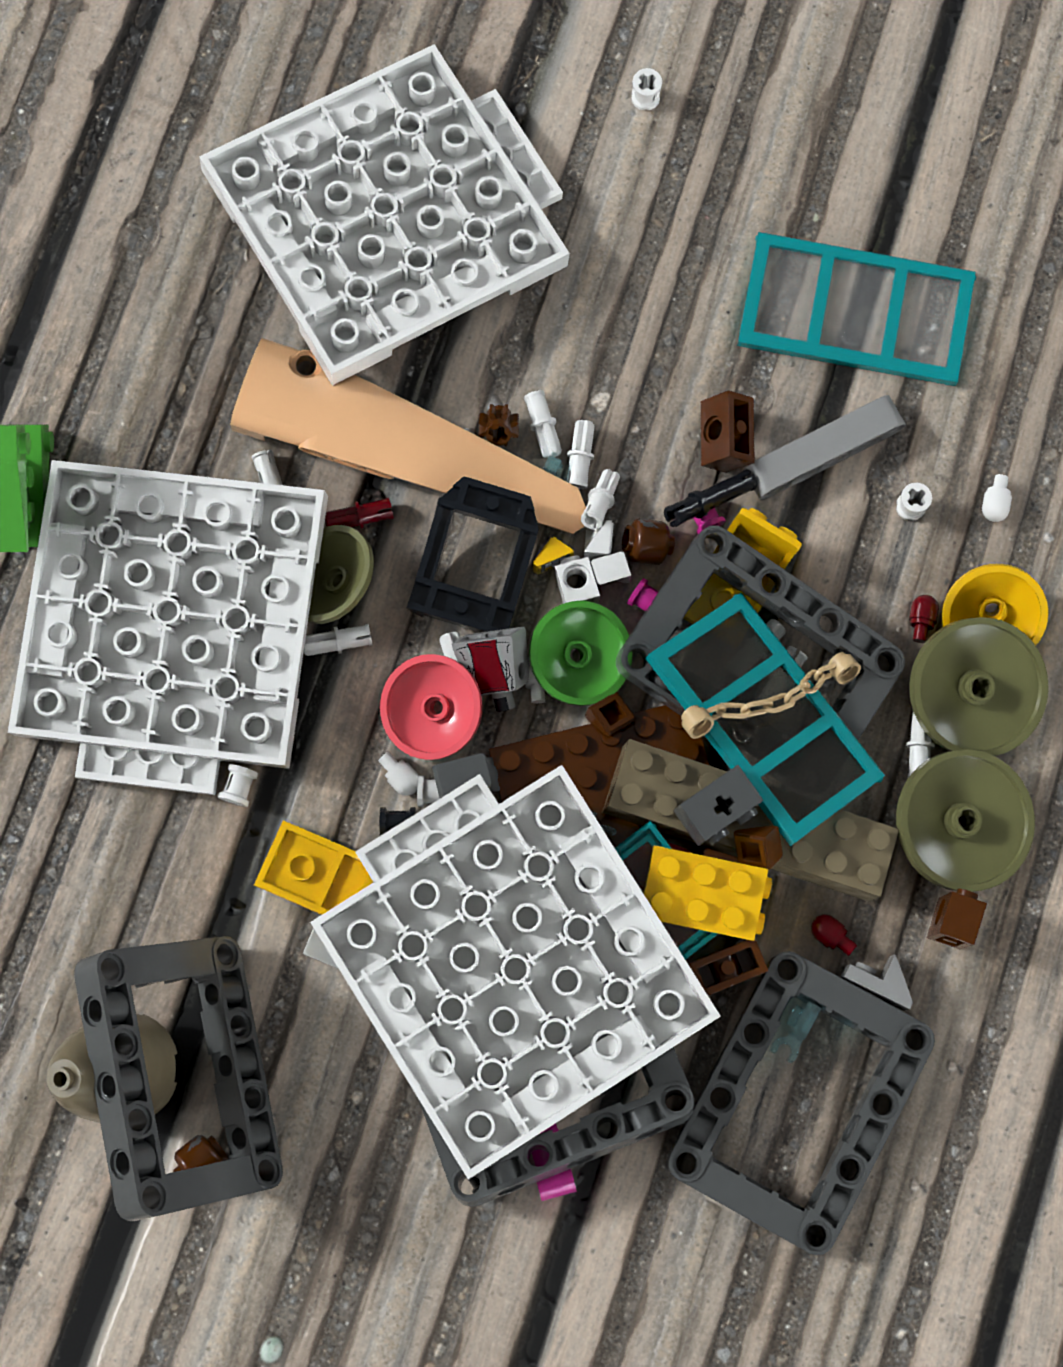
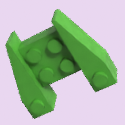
[0,424,54,552]

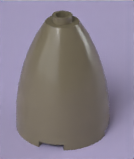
[46,1014,178,1123]

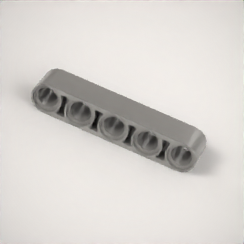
[743,395,906,500]

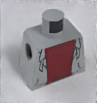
[452,626,529,712]

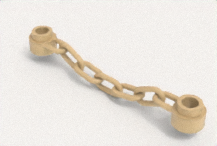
[681,652,861,739]

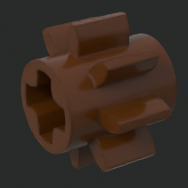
[479,404,519,447]

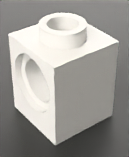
[555,555,600,604]

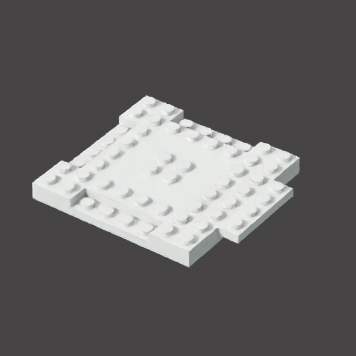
[199,44,570,386]
[8,460,328,795]
[310,765,721,1179]

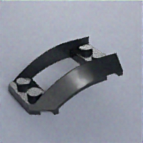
[406,476,539,633]

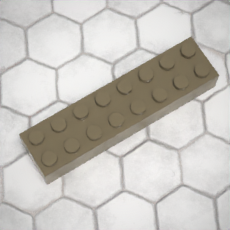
[602,739,899,902]

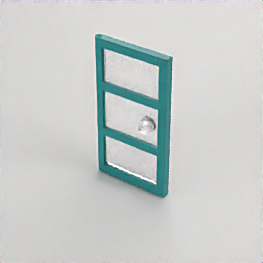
[737,232,976,386]

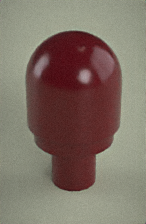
[909,595,939,643]
[811,914,858,956]

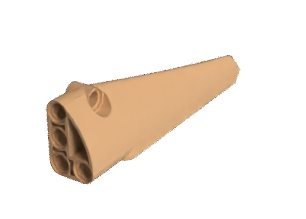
[230,338,586,534]

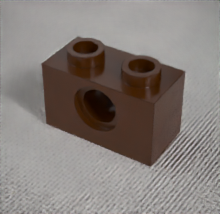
[701,390,755,473]
[926,888,987,950]
[688,939,768,995]

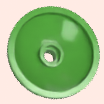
[529,601,633,706]

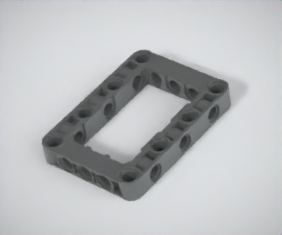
[616,526,905,797]
[74,936,283,1221]
[666,951,935,1255]
[418,1047,694,1207]

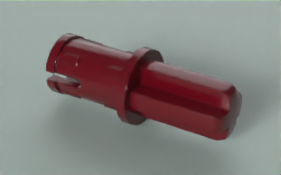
[325,497,394,529]

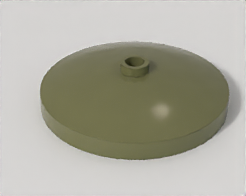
[910,617,1048,756]
[896,749,1035,892]

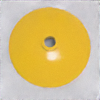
[942,564,1049,646]

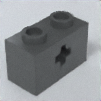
[673,765,763,846]

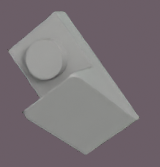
[840,954,913,1011]

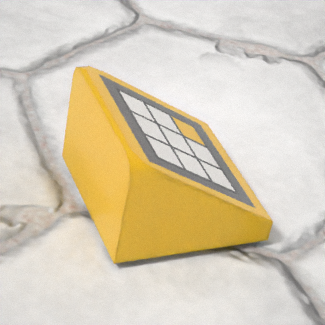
[533,537,574,575]

